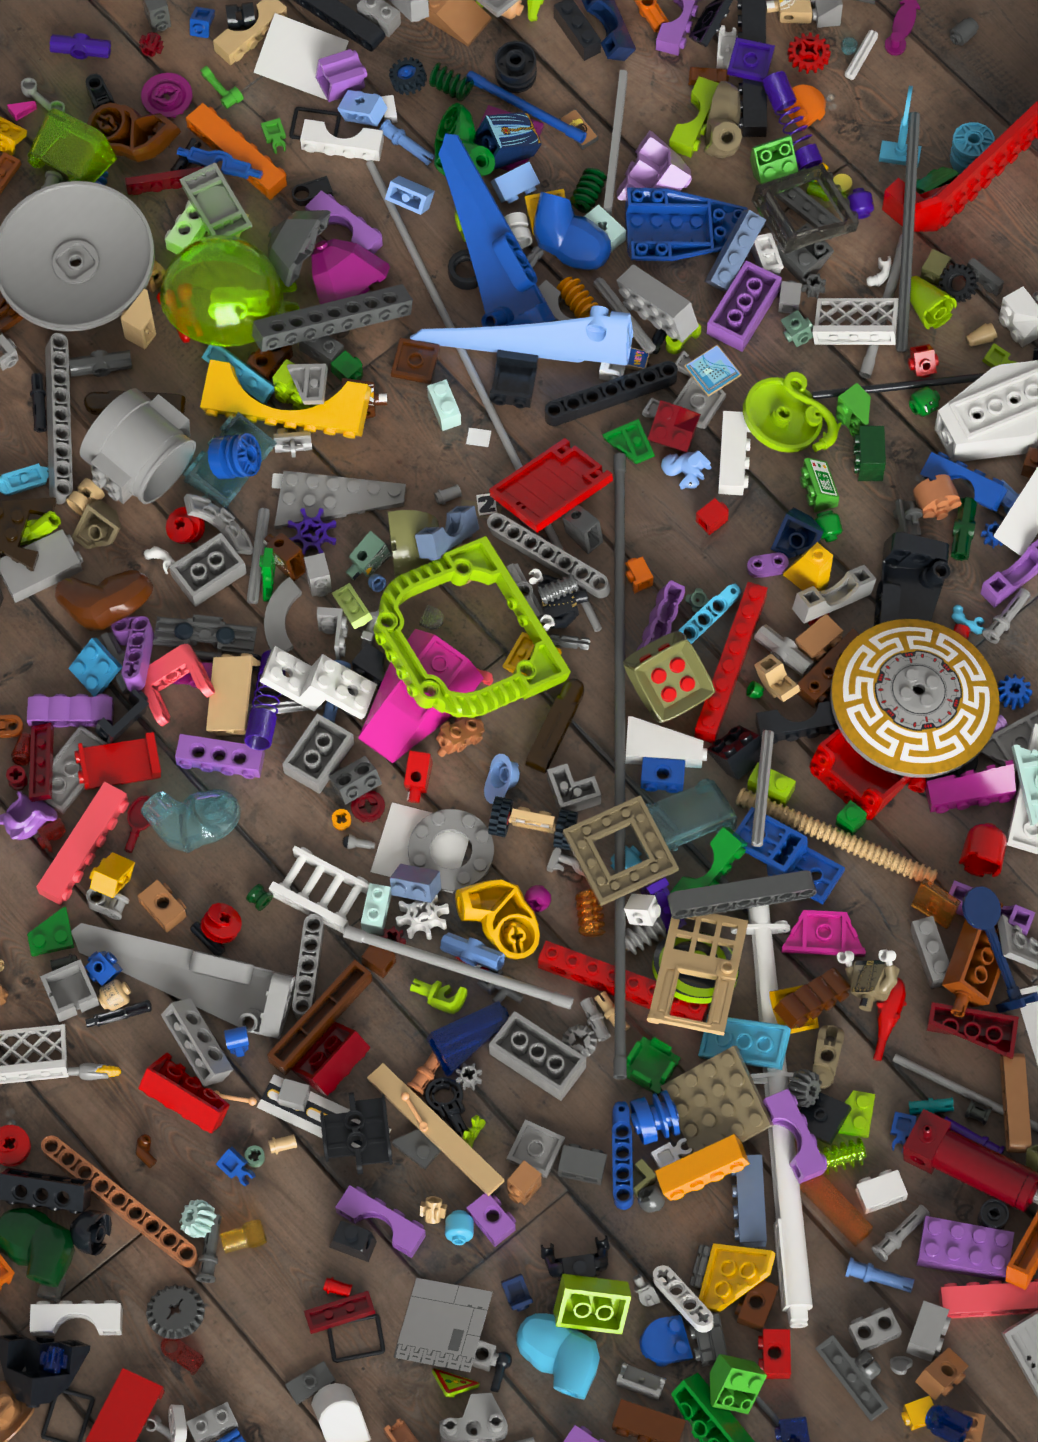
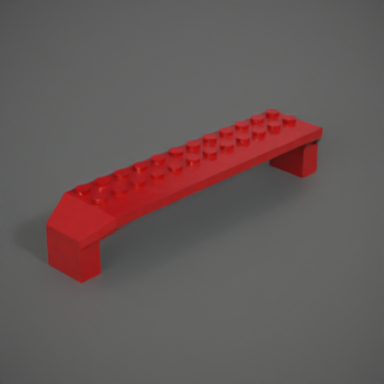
[882,101,1038,232]

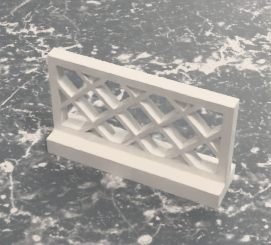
[813,298,899,345]
[0,1024,69,1084]

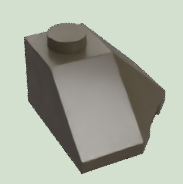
[71,500,121,549]

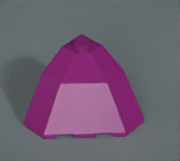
[311,239,390,304]

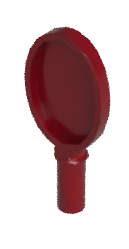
[124,795,156,853]

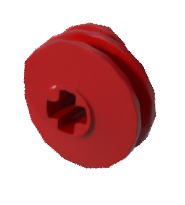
[166,507,205,544]
[200,903,242,944]
[0,1125,31,1167]

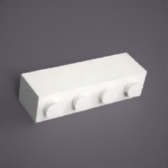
[718,411,751,495]

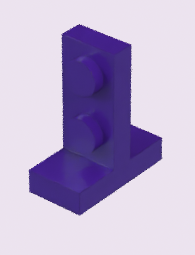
[639,877,687,935]

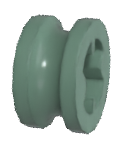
[245,1145,265,1167]

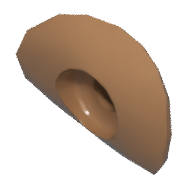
[0,1380,35,1442]

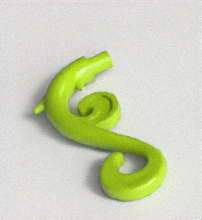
[783,372,842,452]

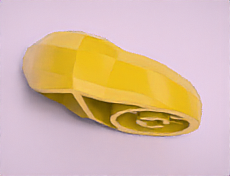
[455,879,540,960]

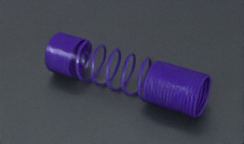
[762,71,823,170]
[244,650,286,750]

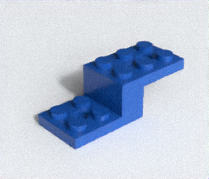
[735,807,845,905]

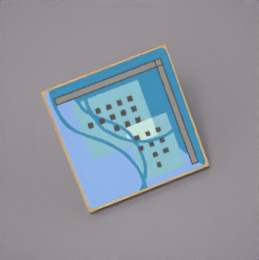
[684,345,742,397]

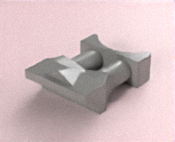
[361,609,379,648]

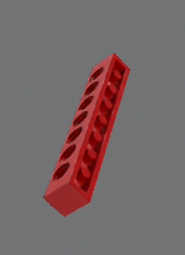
[538,941,709,1022]

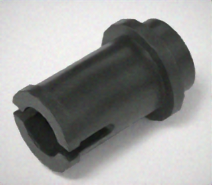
[50,953,78,971]

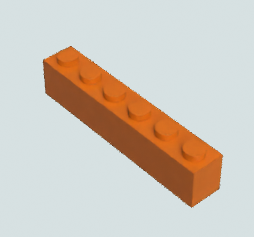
[186,103,287,200]

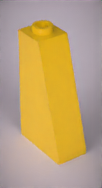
[783,542,833,591]

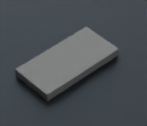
[28,725,108,815]

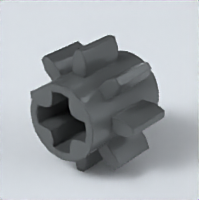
[801,273,826,299]

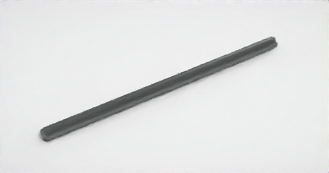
[896,112,920,352]

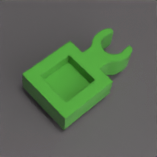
[261,118,286,154]

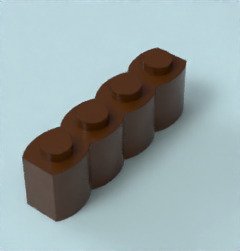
[773,968,851,1029]

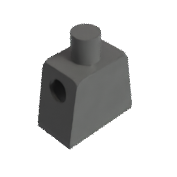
[561,505,603,554]

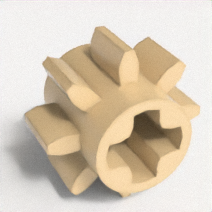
[419,1196,447,1224]

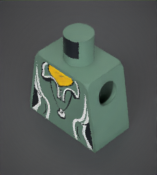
[345,531,392,581]

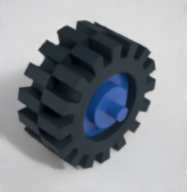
[389,57,427,95]

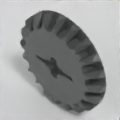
[146,1284,205,1339]

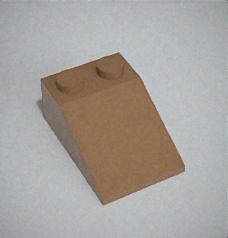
[424,0,492,47]

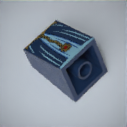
[475,112,541,170]

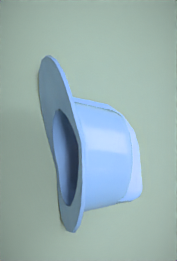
[484,754,520,804]

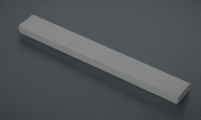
[604,70,628,216]

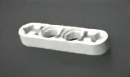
[653,1265,714,1333]

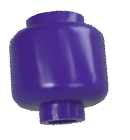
[847,188,874,219]

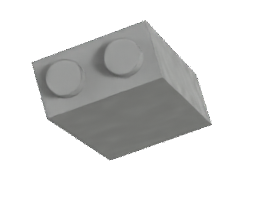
[0,529,84,603]

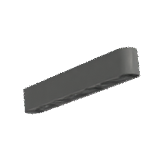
[667,870,817,919]

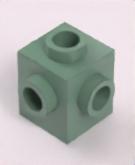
[781,310,813,348]

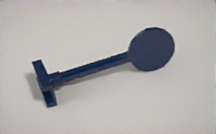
[962,886,1038,1013]

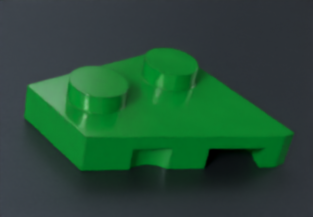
[602,419,655,464]

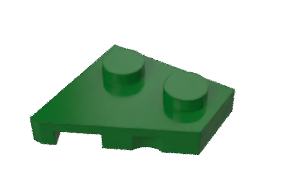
[259,548,276,602]
[27,907,74,957]

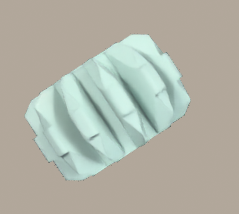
[179,1199,217,1238]

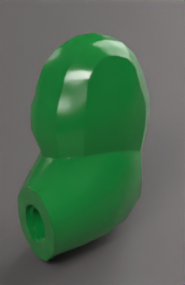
[434,103,495,177]

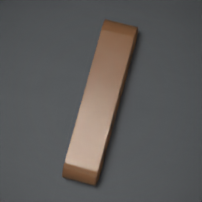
[1000,1053,1032,1153]

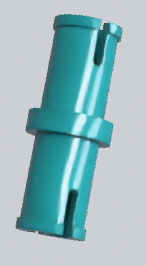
[908,1097,954,1115]

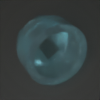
[841,37,858,55]

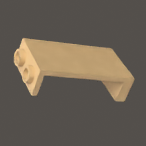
[206,653,261,736]

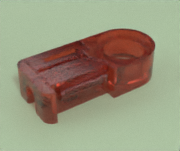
[161,1338,204,1375]

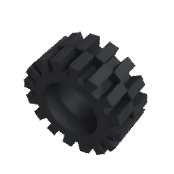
[939,264,979,302]

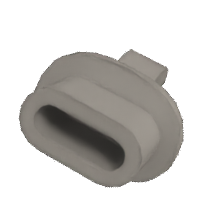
[632,1274,660,1307]

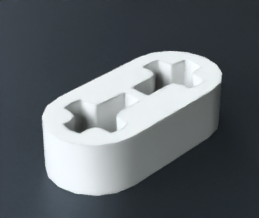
[168,1404,187,1442]

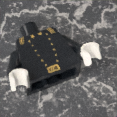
[528,569,589,631]

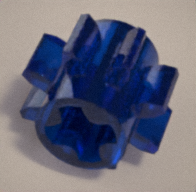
[39,1346,68,1374]

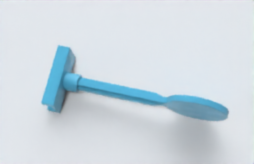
[879,86,922,167]

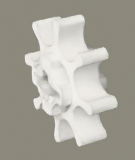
[396,895,449,940]

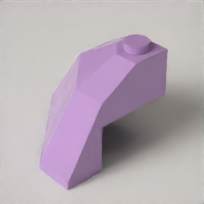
[617,130,692,200]

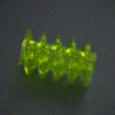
[818,1137,866,1175]

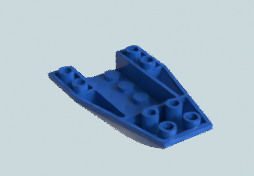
[625,188,748,261]

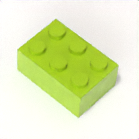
[553,1274,631,1334]

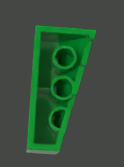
[671,1373,755,1442]

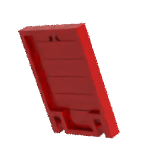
[489,438,613,533]

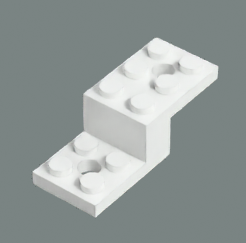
[260,646,377,720]

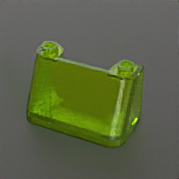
[27,108,117,183]

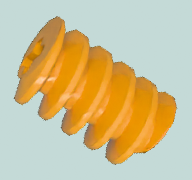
[556,277,599,318]

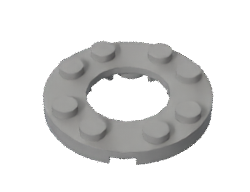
[408,809,494,892]

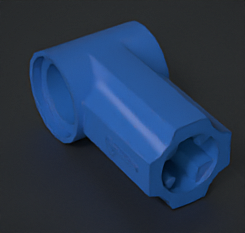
[224,1026,249,1057]

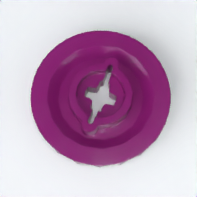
[141,73,193,118]

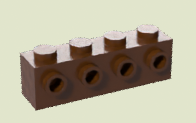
[797,629,860,708]

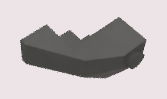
[268,210,331,287]

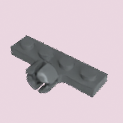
[815,1335,889,1422]

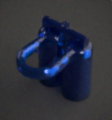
[925,1404,973,1442]

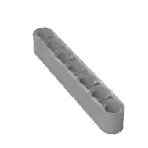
[487,513,611,598]

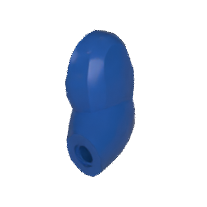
[533,192,611,270]

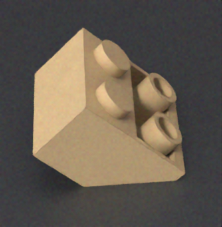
[121,289,156,350]

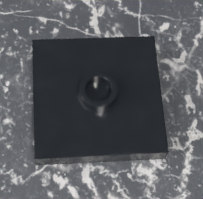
[800,1092,852,1145]

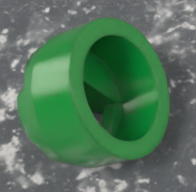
[746,681,764,699]

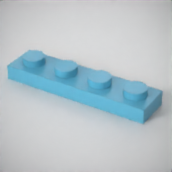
[201,341,275,404]

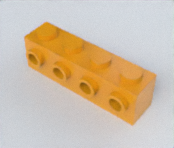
[655,1134,750,1201]

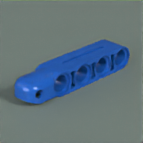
[612,1101,634,1210]

